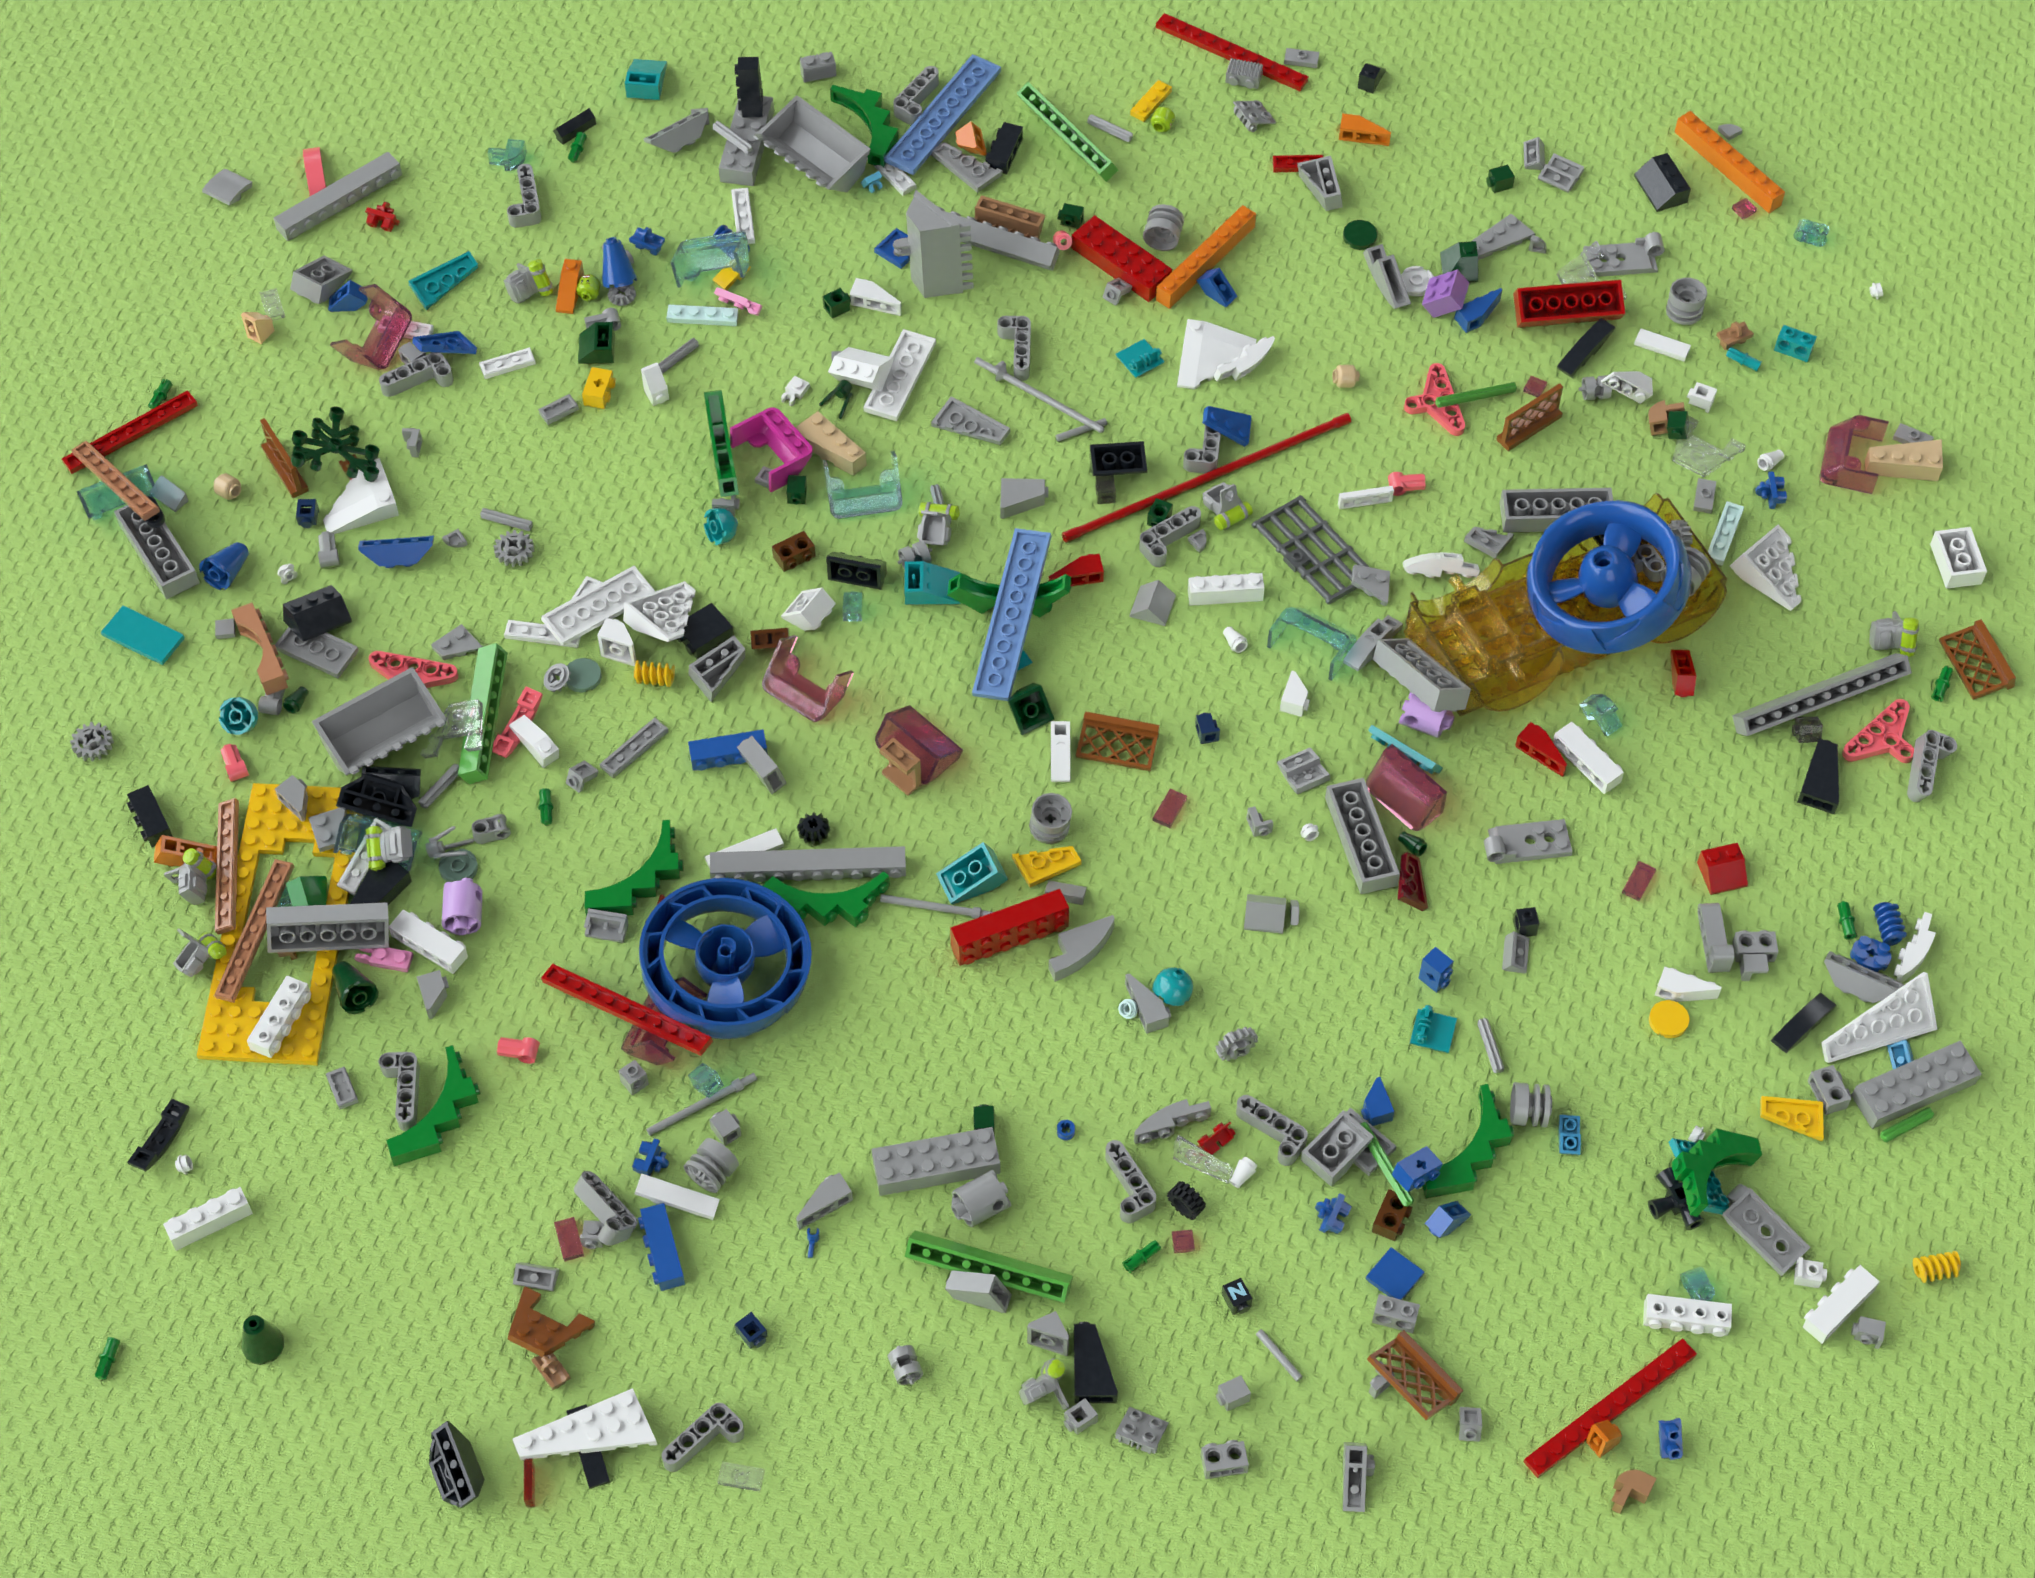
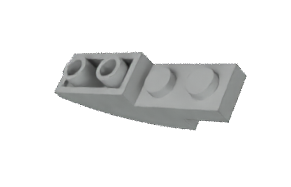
[1343,615,1403,671]
[1134,1099,1211,1144]

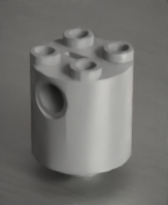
[951,1170,1011,1227]

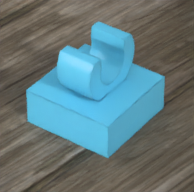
[861,171,883,193]

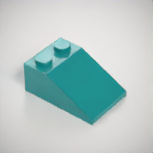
[936,842,1008,905]

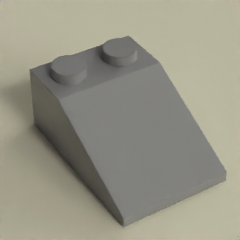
[290,255,352,304]
[1301,1110,1374,1187]

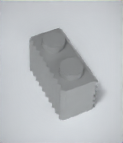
[800,52,836,82]
[1225,58,1263,89]

